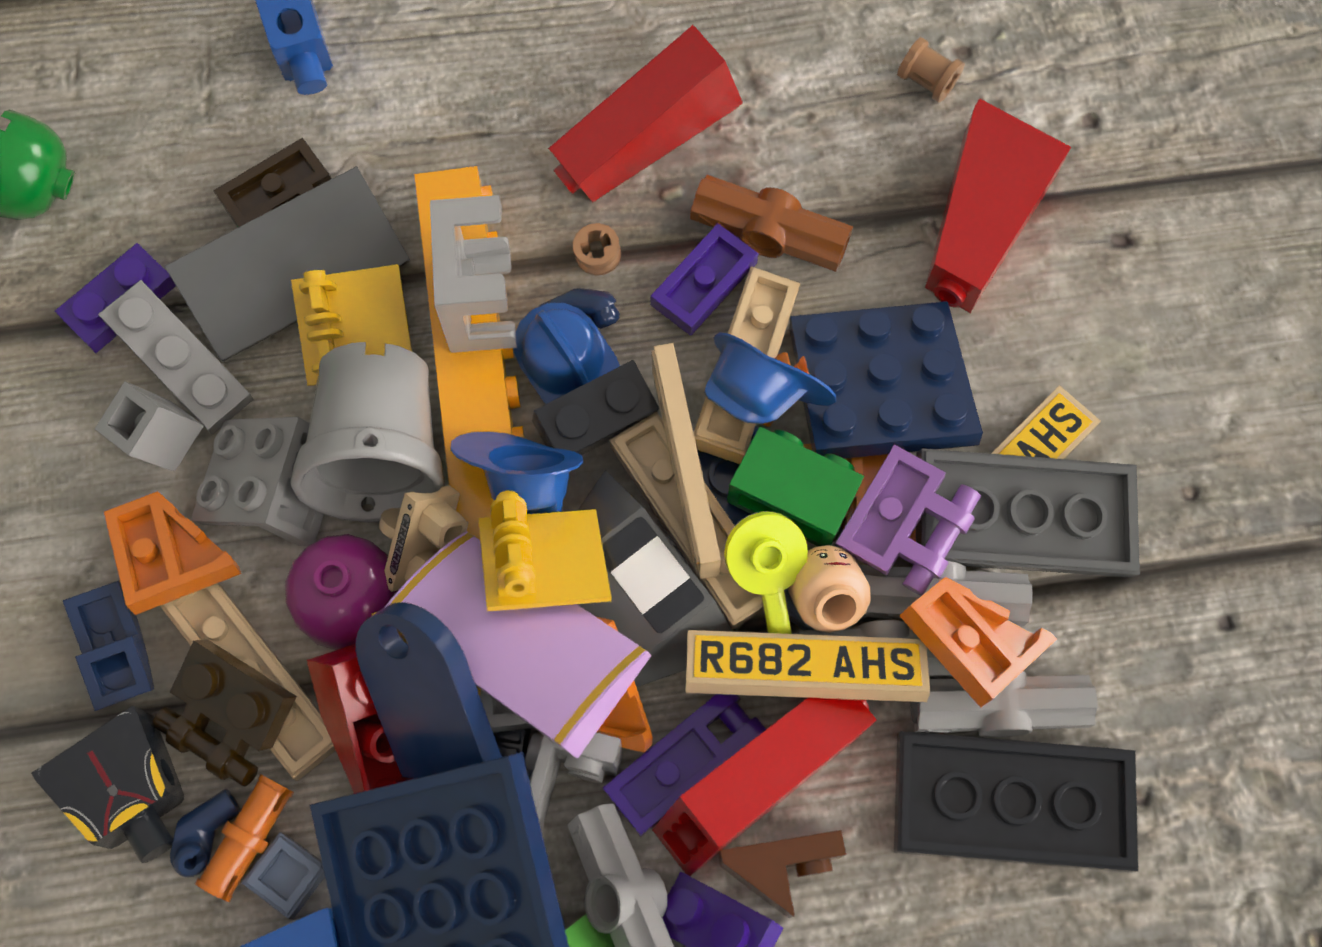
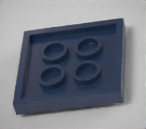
[789,301,983,459]

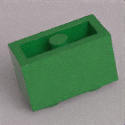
[727,426,864,547]

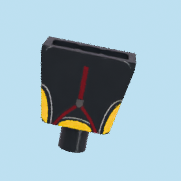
[31,706,184,863]

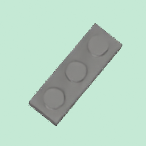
[98,280,254,435]

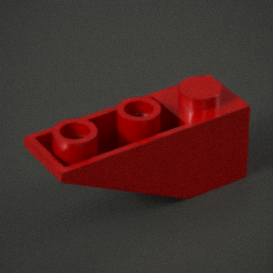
[307,644,414,793]

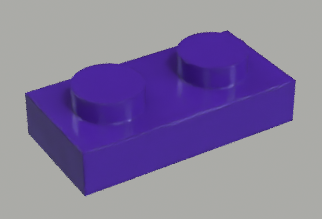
[650,224,759,336]
[55,243,176,353]
[662,871,784,947]

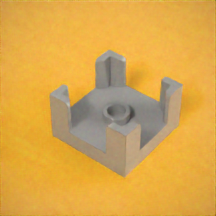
[430,195,517,353]

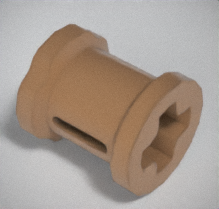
[897,37,965,103]

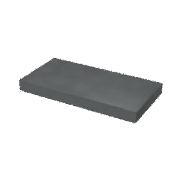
[165,166,410,362]
[916,448,1140,577]

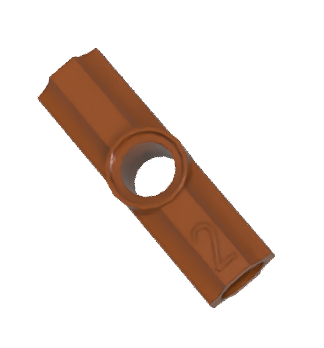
[690,175,853,272]

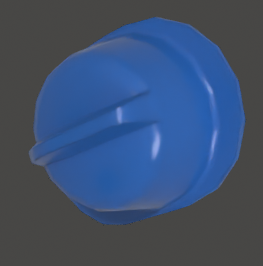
[514,303,620,404]
[704,332,836,424]
[450,431,583,514]

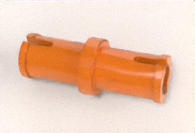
[195,774,295,902]

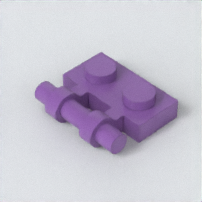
[836,445,981,596]

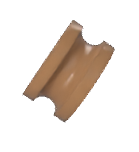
[573,223,621,275]

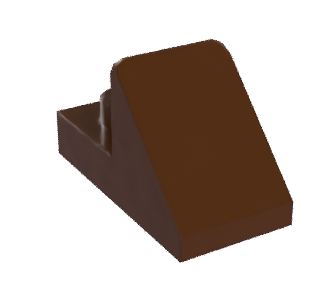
[718,830,846,918]

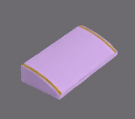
[385,531,651,759]

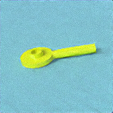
[724,512,808,634]

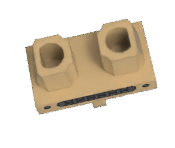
[379,485,469,592]

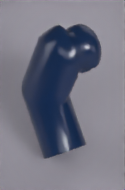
[539,288,620,329]
[170,788,241,878]

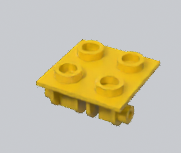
[291,264,412,386]
[478,490,611,612]

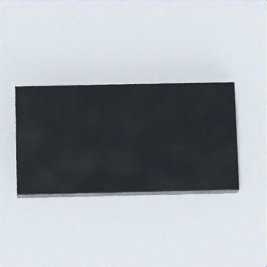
[894,731,1138,873]

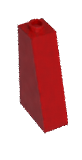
[548,25,743,202]
[925,98,1071,313]
[652,698,877,876]

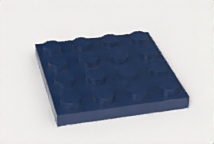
[310,752,569,947]

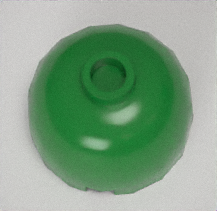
[0,109,75,220]

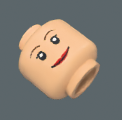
[788,545,871,633]

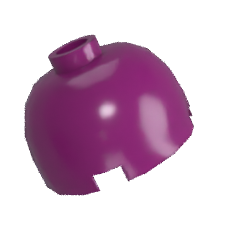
[285,534,398,650]

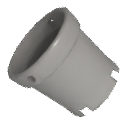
[291,342,445,523]

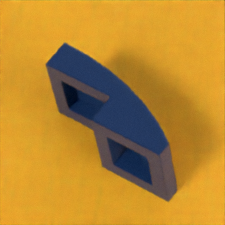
[62,580,154,711]

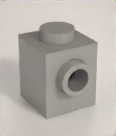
[95,381,204,472]

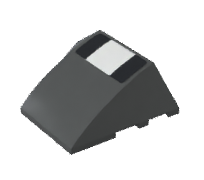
[577,470,733,687]

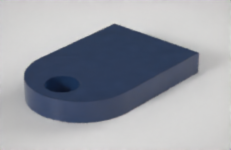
[356,602,502,778]

